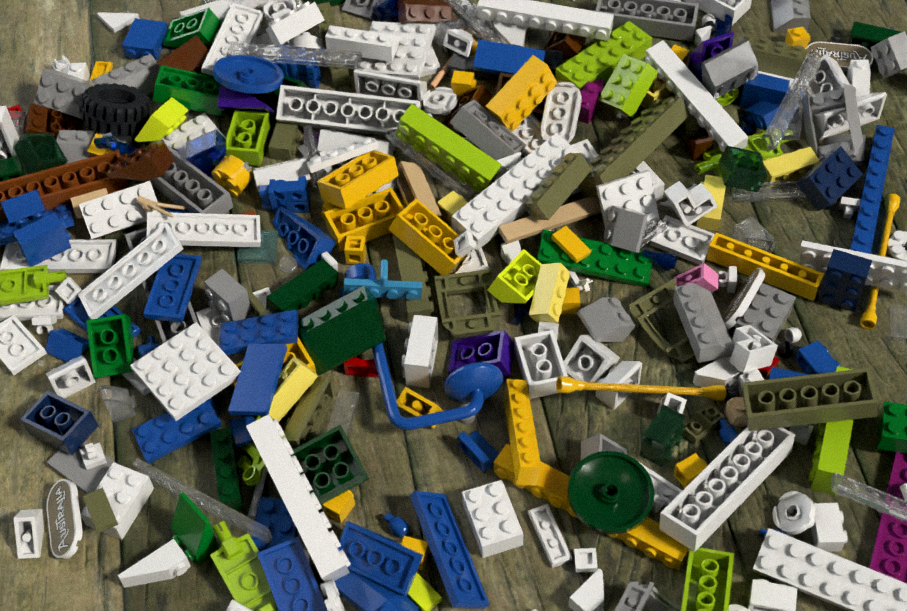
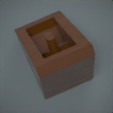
[684,136,713,161]

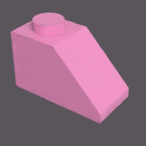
[674,263,718,292]

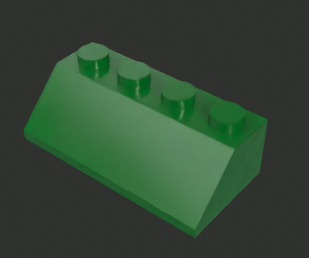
[153,65,224,116]

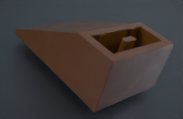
[23,103,82,146]
[107,142,174,181]

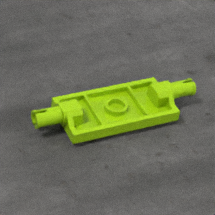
[695,130,794,180]
[0,265,67,305]
[210,521,279,611]

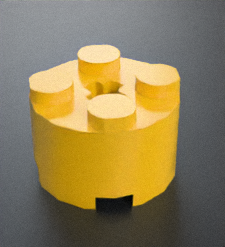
[211,155,254,197]

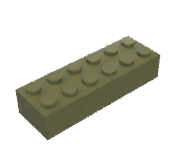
[742,368,878,431]

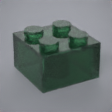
[13,133,68,174]
[718,145,767,193]
[640,404,686,467]

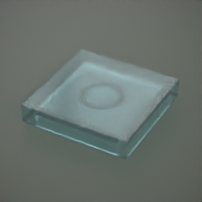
[237,230,279,264]

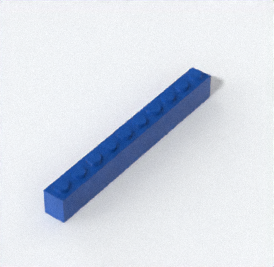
[850,125,895,254]

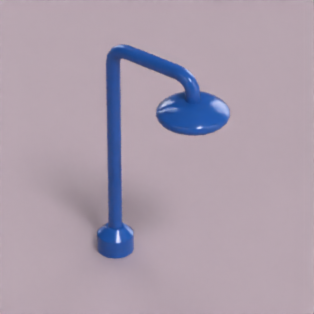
[345,263,503,430]

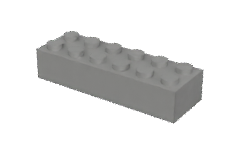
[596,0,699,42]
[150,141,233,214]

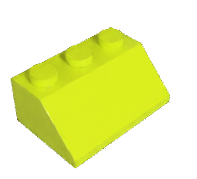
[135,97,188,142]
[487,249,541,304]

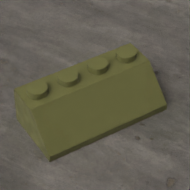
[284,374,335,449]

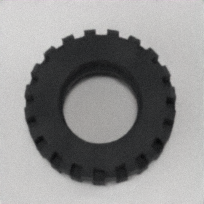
[81,83,151,137]

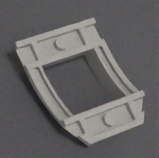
[802,83,864,160]
[615,582,681,611]

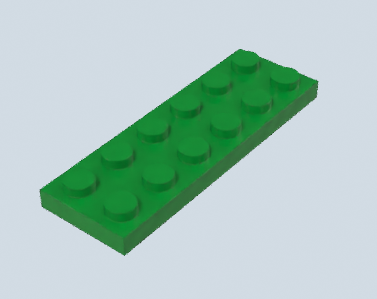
[537,230,653,288]

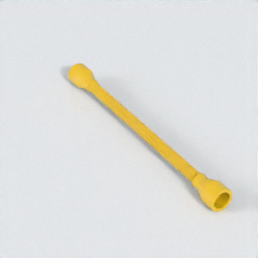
[860,194,900,329]
[556,376,726,401]

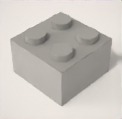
[870,31,907,79]
[204,269,252,322]

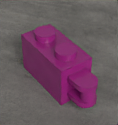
[578,79,604,124]

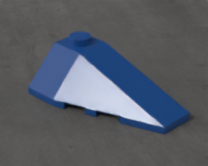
[273,206,337,270]
[334,570,420,611]

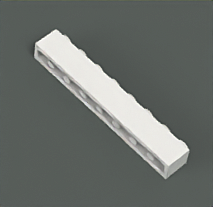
[477,0,614,41]
[645,40,748,157]

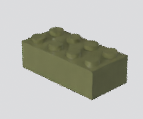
[737,34,808,80]

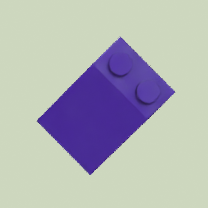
[688,32,734,80]
[218,86,277,118]
[447,330,515,376]

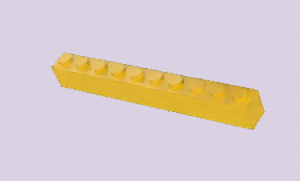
[494,443,690,571]

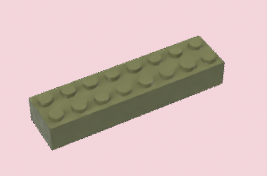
[578,97,690,197]

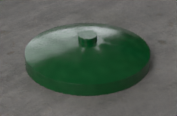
[567,451,654,534]

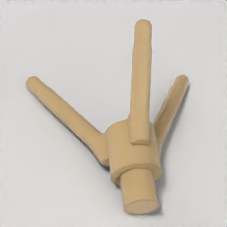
[136,196,187,218]

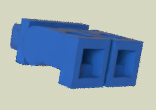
[273,52,322,89]
[259,176,311,214]

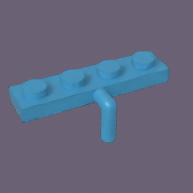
[344,260,422,300]

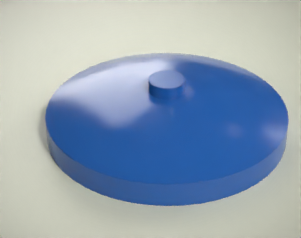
[213,55,284,94]

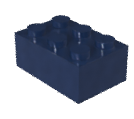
[796,146,863,211]
[817,249,872,312]
[20,390,99,455]

